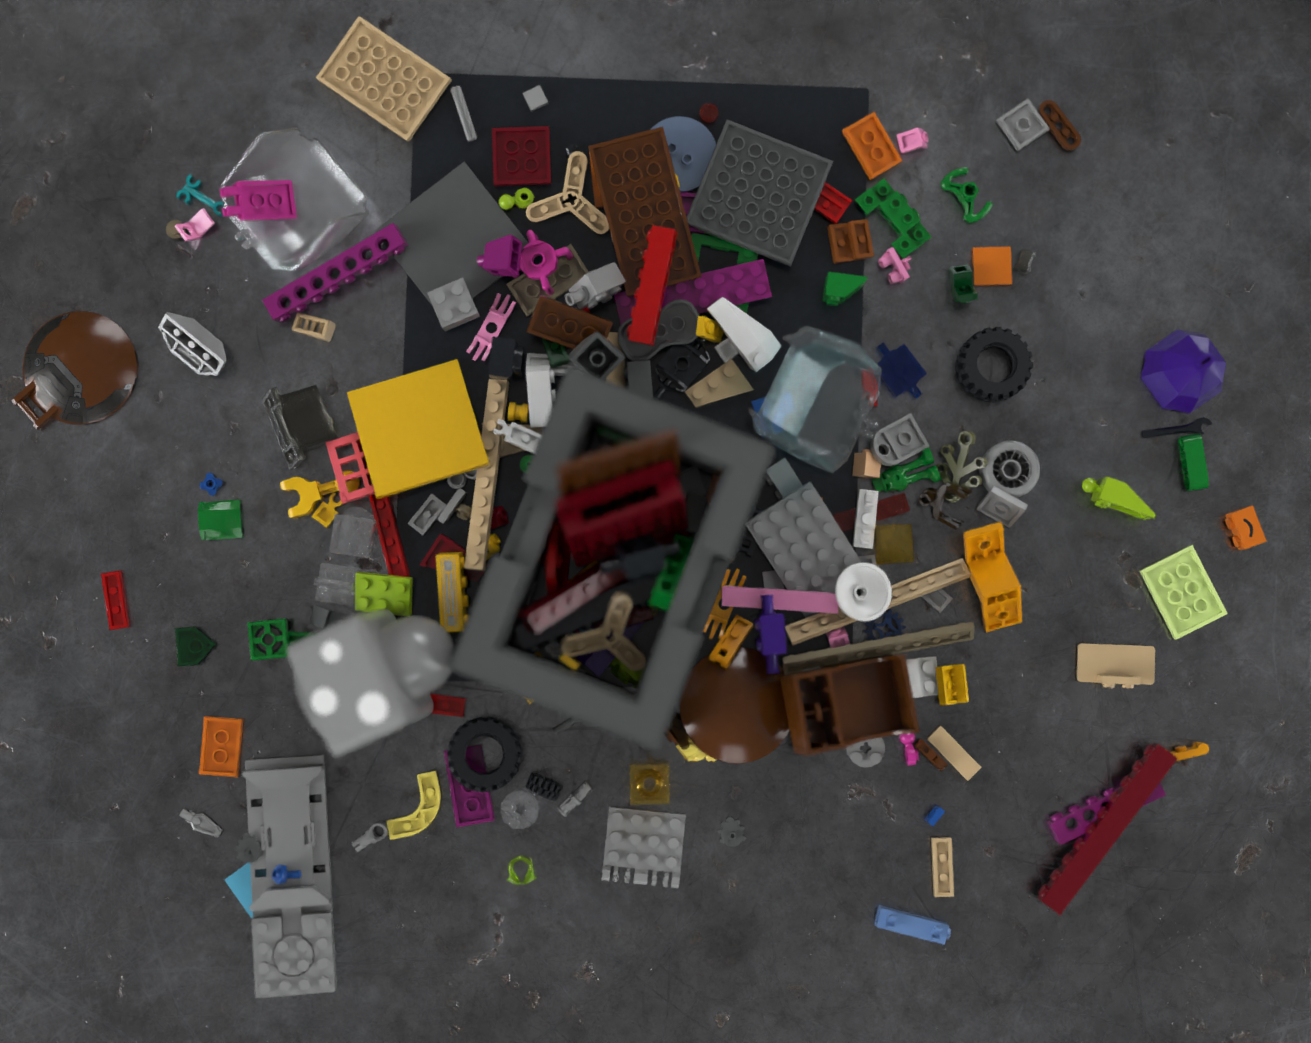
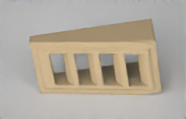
[292,313,336,342]

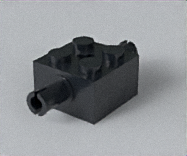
[600,534,680,579]

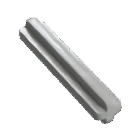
[451,86,477,141]

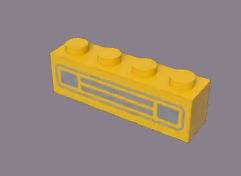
[436,552,469,632]

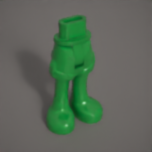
[871,447,941,492]

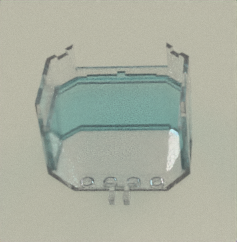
[748,326,882,473]

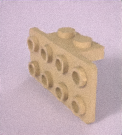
[1077,643,1155,688]

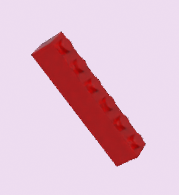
[627,225,678,346]

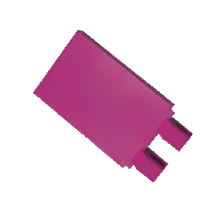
[219,180,297,221]

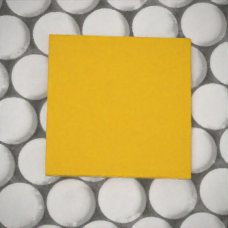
[347,359,490,499]

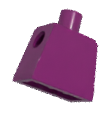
[477,234,522,276]

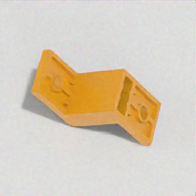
[963,522,1022,633]

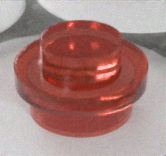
[699,103,718,123]

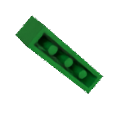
[650,533,694,611]

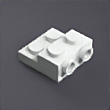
[906,656,938,698]

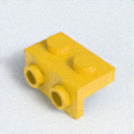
[936,664,969,706]

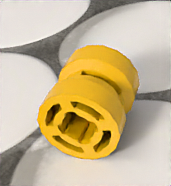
[508,402,529,423]

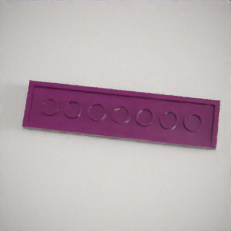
[614,259,772,325]

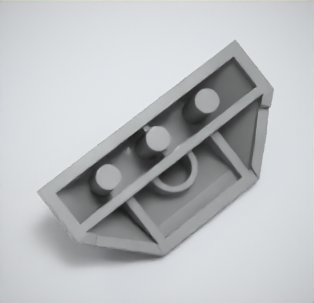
[158,312,227,376]

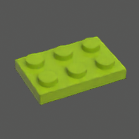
[355,572,413,616]

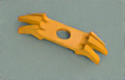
[703,569,746,639]

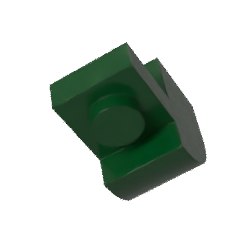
[949,264,978,303]

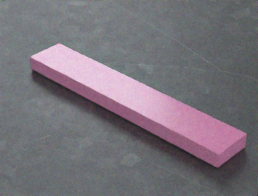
[722,586,839,614]

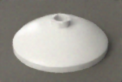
[835,562,892,621]

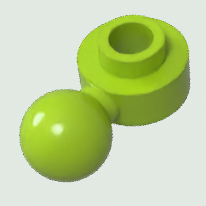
[499,188,534,210]

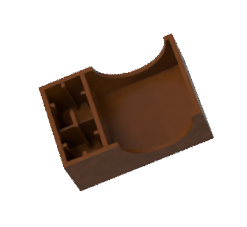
[780,654,920,755]

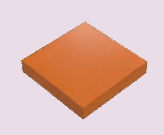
[972,247,1012,286]

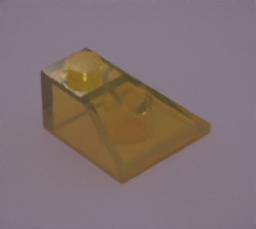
[874,524,914,565]

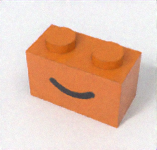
[1225,505,1267,550]

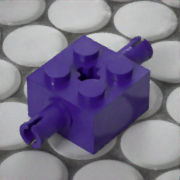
[754,595,787,674]

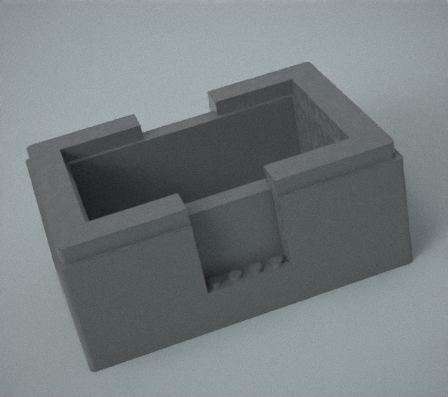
[450,367,775,750]

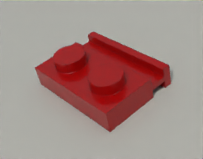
[814,182,852,224]

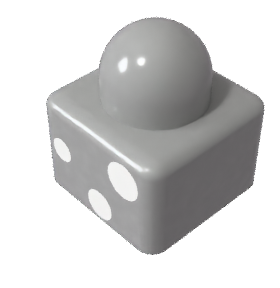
[287,609,455,757]

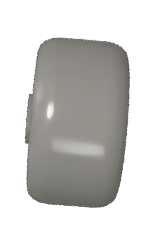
[979,441,1040,498]

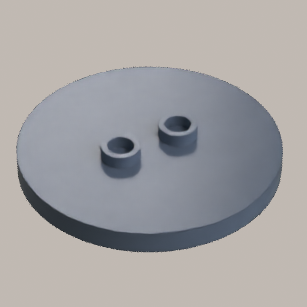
[651,116,716,193]

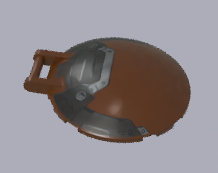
[12,311,138,430]

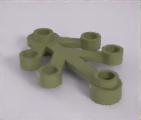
[936,431,987,503]

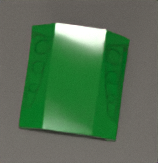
[198,500,244,541]

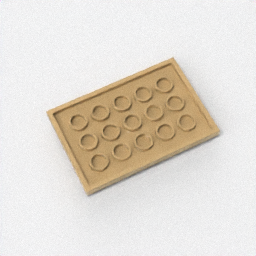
[316,16,452,142]

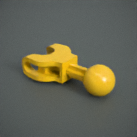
[280,470,360,518]

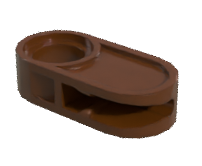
[914,738,948,772]

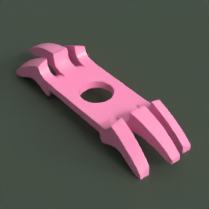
[466,293,516,361]

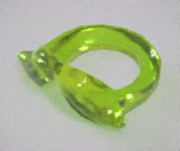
[506,857,536,885]

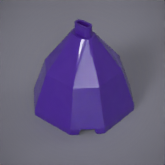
[1141,329,1226,414]

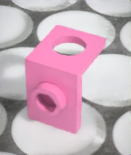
[175,208,215,241]

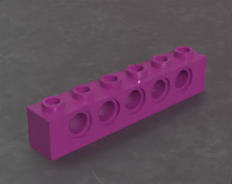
[1047,783,1166,845]

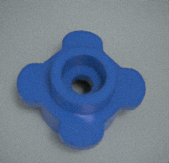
[199,473,223,496]

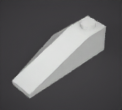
[707,297,781,372]

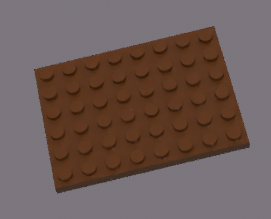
[556,429,680,523]

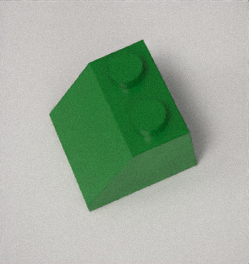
[822,272,867,306]

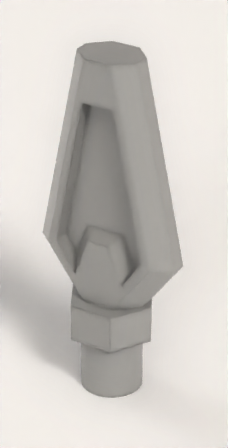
[179,809,223,837]

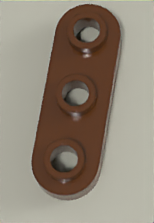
[1038,100,1081,151]

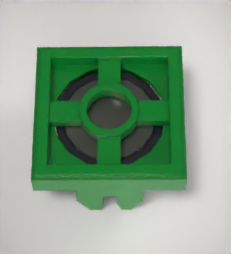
[247,618,290,661]

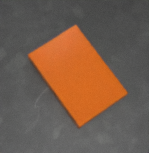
[842,111,902,180]
[199,716,244,777]

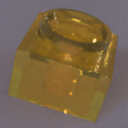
[630,763,670,805]

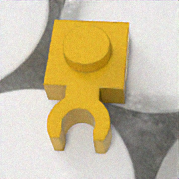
[312,493,343,528]

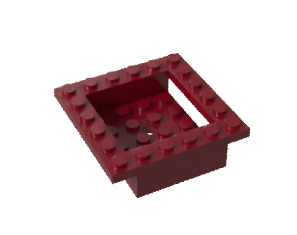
[554,460,688,567]

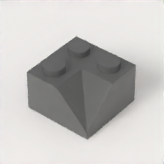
[569,331,625,379]

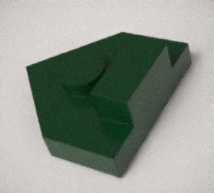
[175,627,215,667]

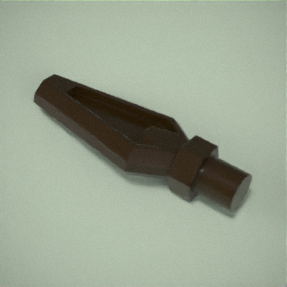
[668,709,689,749]

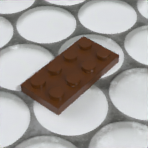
[527,295,613,349]

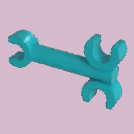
[176,175,227,217]

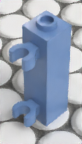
[874,905,951,945]

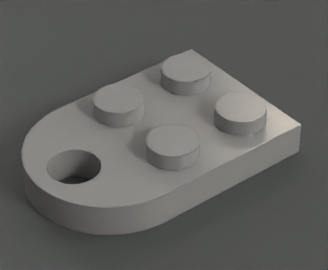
[870,413,929,466]

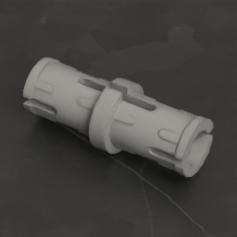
[557,781,593,817]

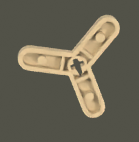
[526,151,609,234]
[561,592,646,671]

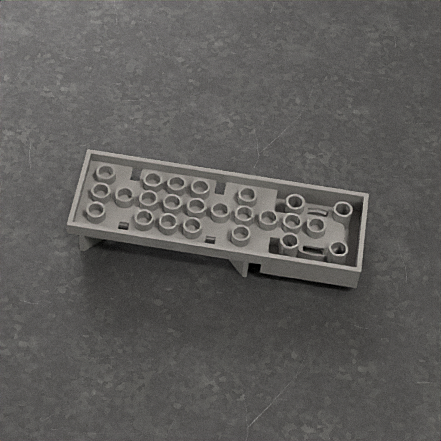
[242,754,337,998]

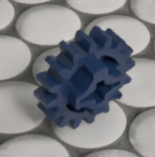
[863,609,906,641]

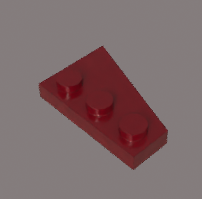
[420,533,489,582]

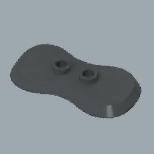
[618,299,699,361]

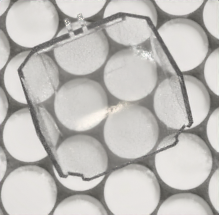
[222,127,369,271]

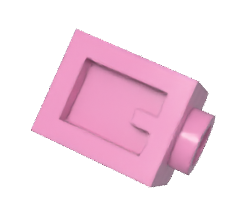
[897,127,929,154]
[826,626,850,648]

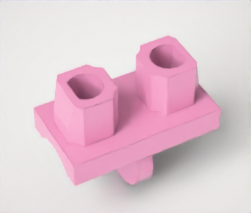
[878,247,912,285]

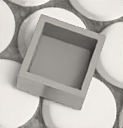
[427,278,480,331]

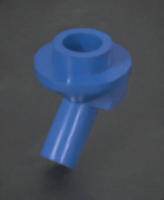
[272,864,302,884]

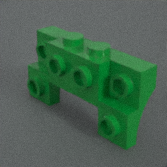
[855,178,932,259]

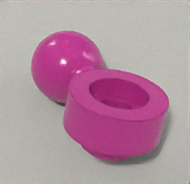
[900,733,919,766]

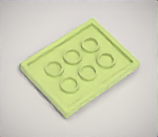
[1139,545,1228,640]

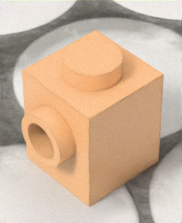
[852,449,881,479]

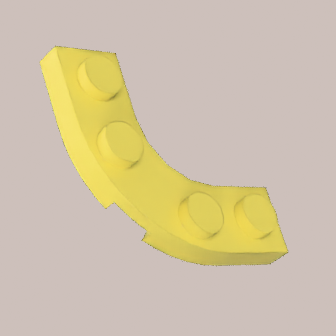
[386,770,441,840]

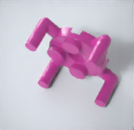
[512,230,573,295]

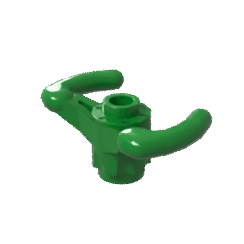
[941,167,993,223]

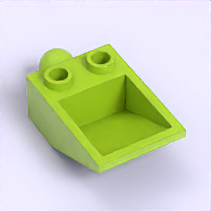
[1082,476,1156,520]

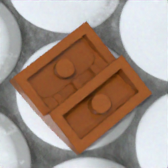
[827,219,874,264]

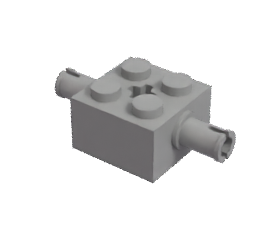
[565,262,626,309]

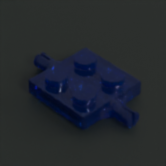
[873,342,927,399]

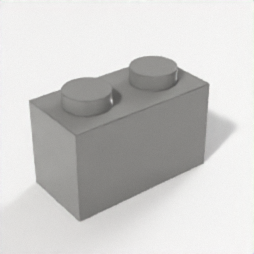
[765,458,803,501]

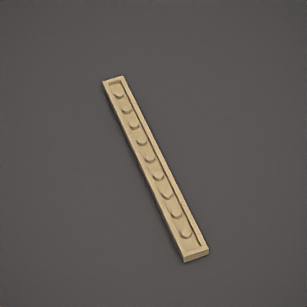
[464,379,509,571]
[784,558,971,646]

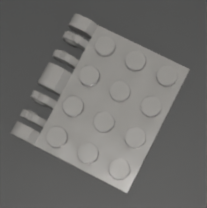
[602,806,686,888]

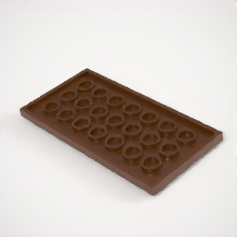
[588,127,702,297]

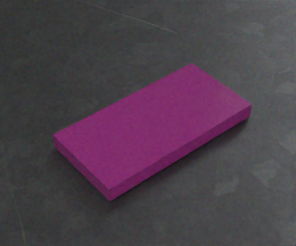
[443,744,495,828]

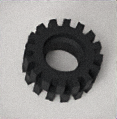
[525,772,563,801]

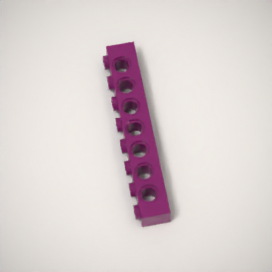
[262,223,408,322]

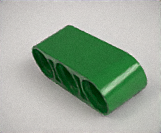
[1179,434,1209,491]

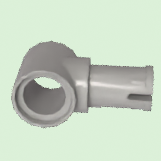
[352,821,389,853]

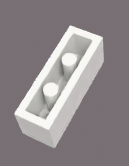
[526,365,556,427]

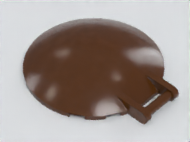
[680,647,804,763]

